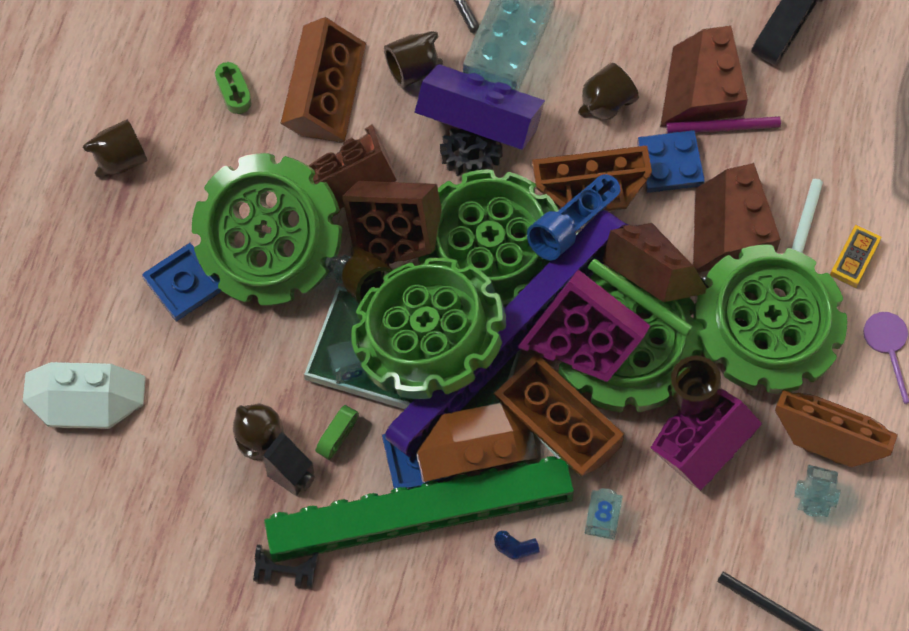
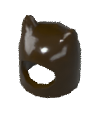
[384,31,443,88]
[578,63,639,119]
[83,119,148,177]
[341,247,393,304]
[671,356,721,417]
[233,403,284,460]

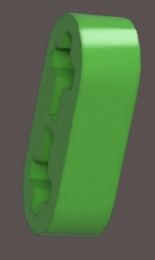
[215,62,251,114]
[315,405,359,460]

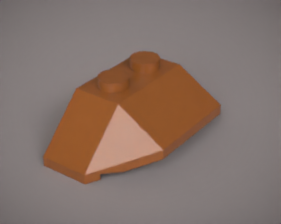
[532,145,652,211]
[775,390,898,467]
[416,403,538,482]

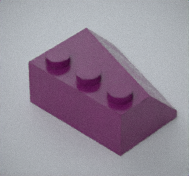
[518,270,651,382]
[650,388,762,491]

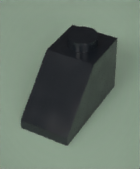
[263,432,315,496]

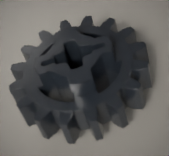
[440,129,503,177]

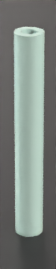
[792,179,823,253]

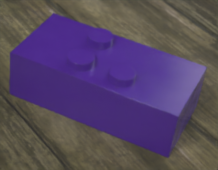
[414,64,545,150]

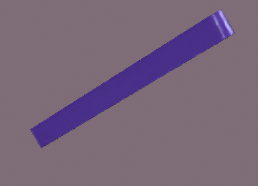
[385,210,628,457]

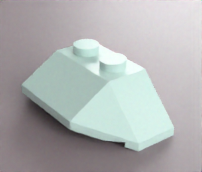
[23,362,146,429]

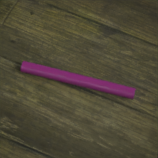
[666,116,781,134]

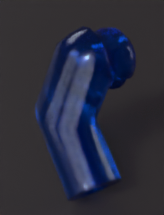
[494,530,540,560]

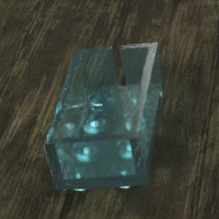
[463,0,555,91]

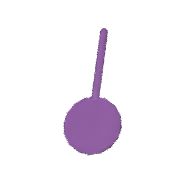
[863,312,909,404]

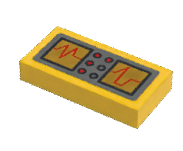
[830,225,882,288]

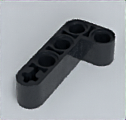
[751,0,823,66]

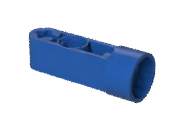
[527,174,620,260]

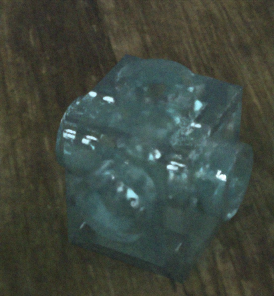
[794,465,841,517]

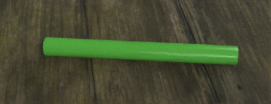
[588,259,693,337]

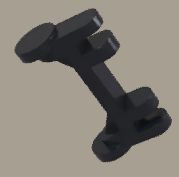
[253,544,319,589]

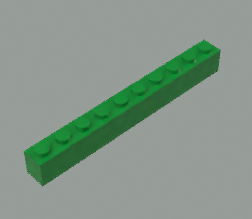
[264,456,574,563]

